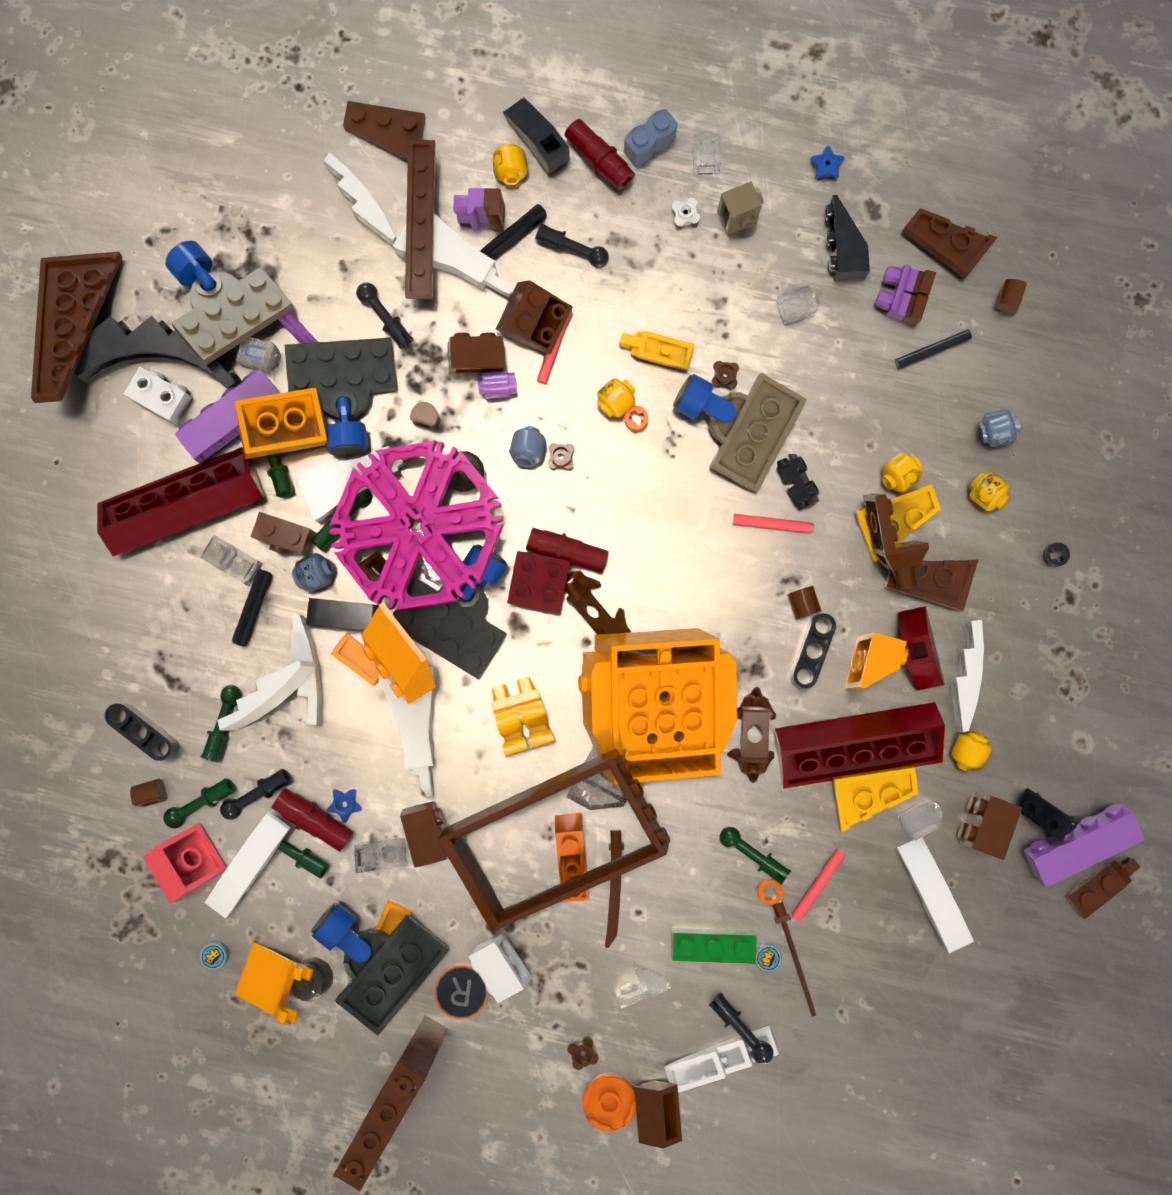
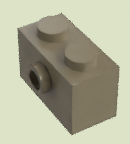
[717,181,763,235]

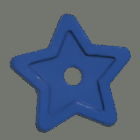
[810,146,845,178]
[327,789,362,823]

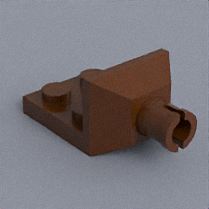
[863,493,929,590]

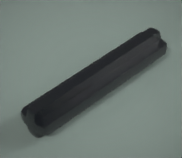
[480,204,547,260]
[232,569,272,647]

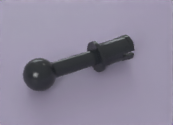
[535,223,609,267]
[356,282,414,349]
[220,769,291,820]
[709,993,774,1064]

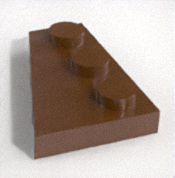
[343,101,426,161]
[902,208,998,279]
[884,559,979,611]

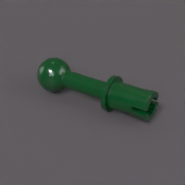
[267,454,293,498]
[311,489,372,551]
[201,685,242,762]
[163,778,235,829]
[719,827,791,885]
[277,840,329,879]

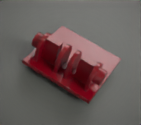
[507,550,570,614]

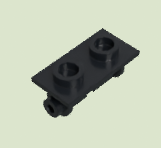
[777,454,819,510]
[1018,788,1078,842]

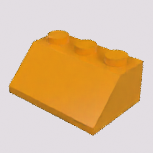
[234,388,327,459]
[361,603,436,705]
[845,632,909,690]

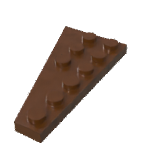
[31,251,122,403]

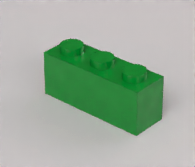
[671,928,757,964]

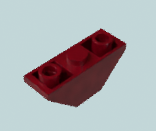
[899,606,945,691]

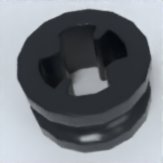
[1042,542,1070,567]

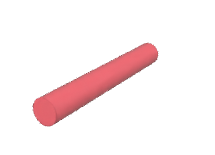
[537,310,572,384]
[733,514,814,533]
[791,849,846,922]

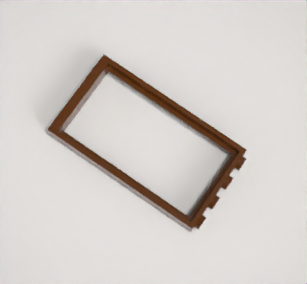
[438,748,670,932]
[333,1015,448,1191]

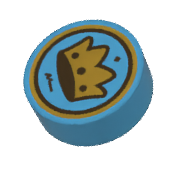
[199,941,229,971]
[756,943,782,973]

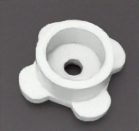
[672,198,700,226]

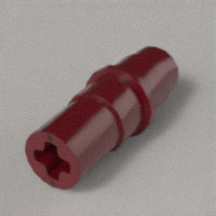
[564,119,635,191]
[525,527,609,573]
[271,788,353,852]

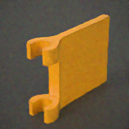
[235,942,314,1024]

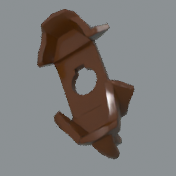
[564,570,631,635]
[727,687,776,783]

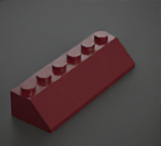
[97,447,263,556]
[775,702,945,789]

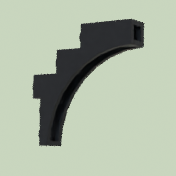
[74,316,239,389]

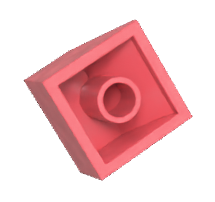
[143,823,227,904]

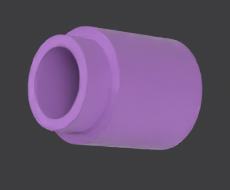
[478,370,517,399]

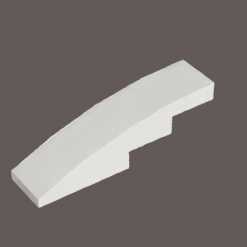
[323,153,396,246]
[289,614,322,725]
[950,620,984,732]
[217,661,316,731]
[205,812,291,918]
[897,836,974,954]
[664,1025,780,1093]

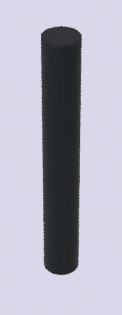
[895,329,972,369]

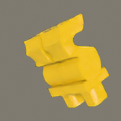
[491,677,556,757]

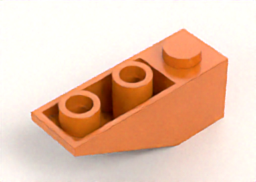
[555,813,589,902]

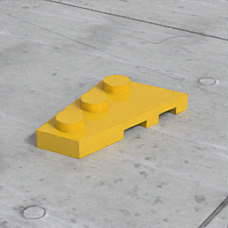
[855,484,941,562]
[832,765,919,832]

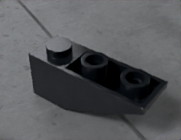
[503,97,570,174]
[825,195,870,281]

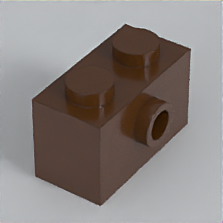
[447,332,505,375]
[250,512,316,557]
[400,801,447,868]
[634,1080,682,1149]

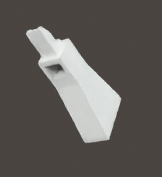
[393,213,512,298]
[294,441,419,524]
[379,667,436,797]

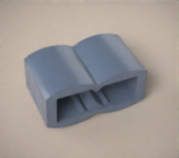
[624,109,678,166]

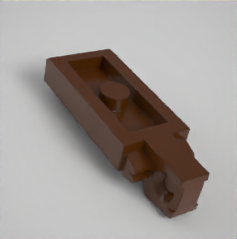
[1065,857,1140,919]

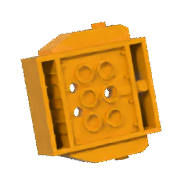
[578,628,737,785]

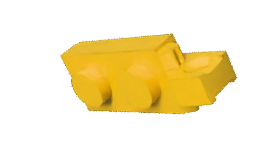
[619,330,695,372]

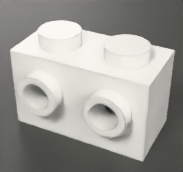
[123,367,193,425]
[468,932,532,1003]

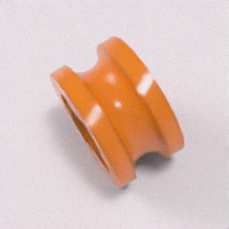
[624,406,648,432]
[757,879,783,905]

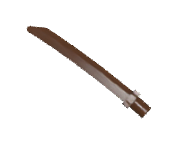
[605,829,624,948]
[773,901,816,1017]

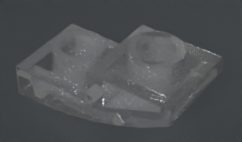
[200,535,263,586]

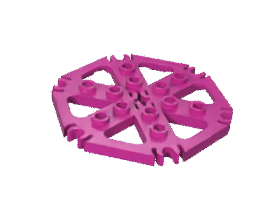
[329,440,504,611]

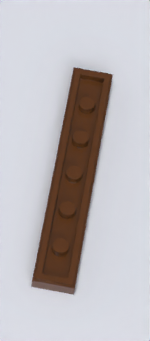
[405,140,436,299]

